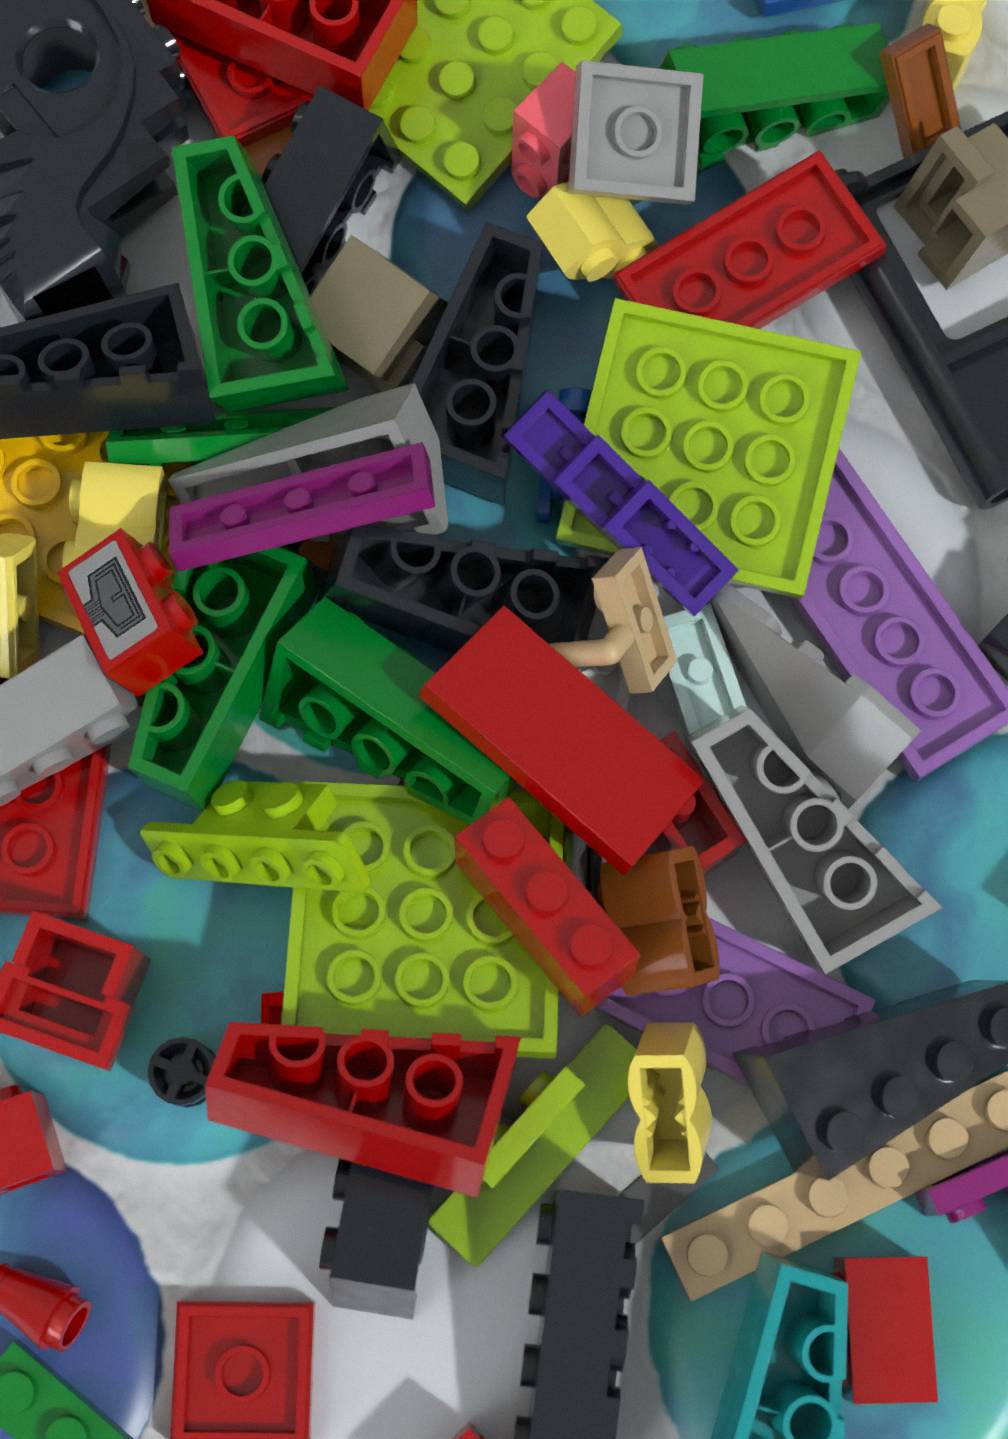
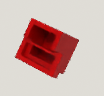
[0,910,151,1072]

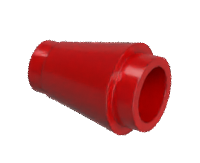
[0,1263,91,1352]

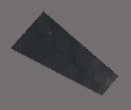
[261,85,403,296]
[0,282,217,439]

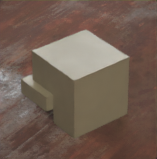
[894,123,1008,290]
[310,235,449,392]

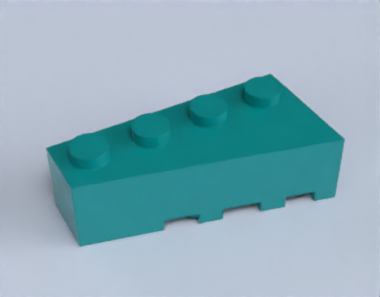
[711,1251,848,1439]

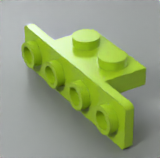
[140,780,372,893]
[429,1025,636,1267]

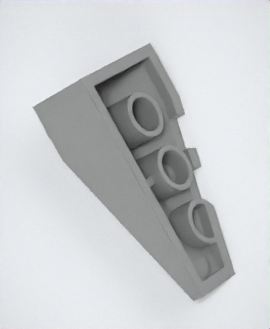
[168,383,448,542]
[707,583,922,809]

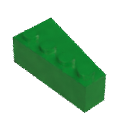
[659,22,890,168]
[171,135,350,413]
[128,547,321,811]
[259,597,520,825]

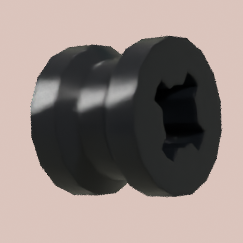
[148,1037,216,1108]

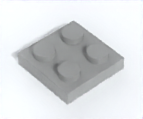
[568,60,703,205]

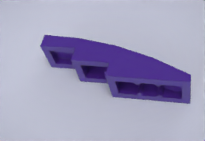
[501,390,739,617]

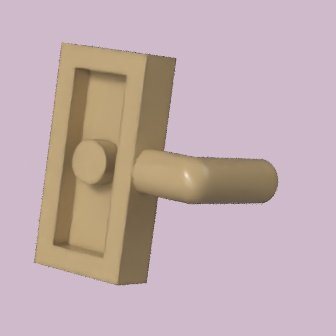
[549,547,677,694]

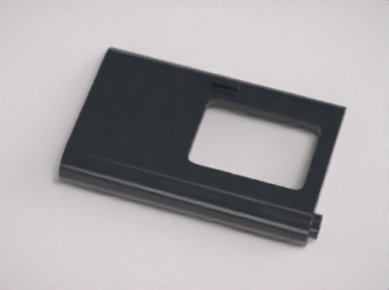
[835,111,1008,510]

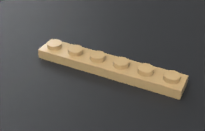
[659,1069,1008,1301]

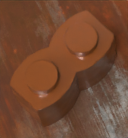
[597,846,720,996]

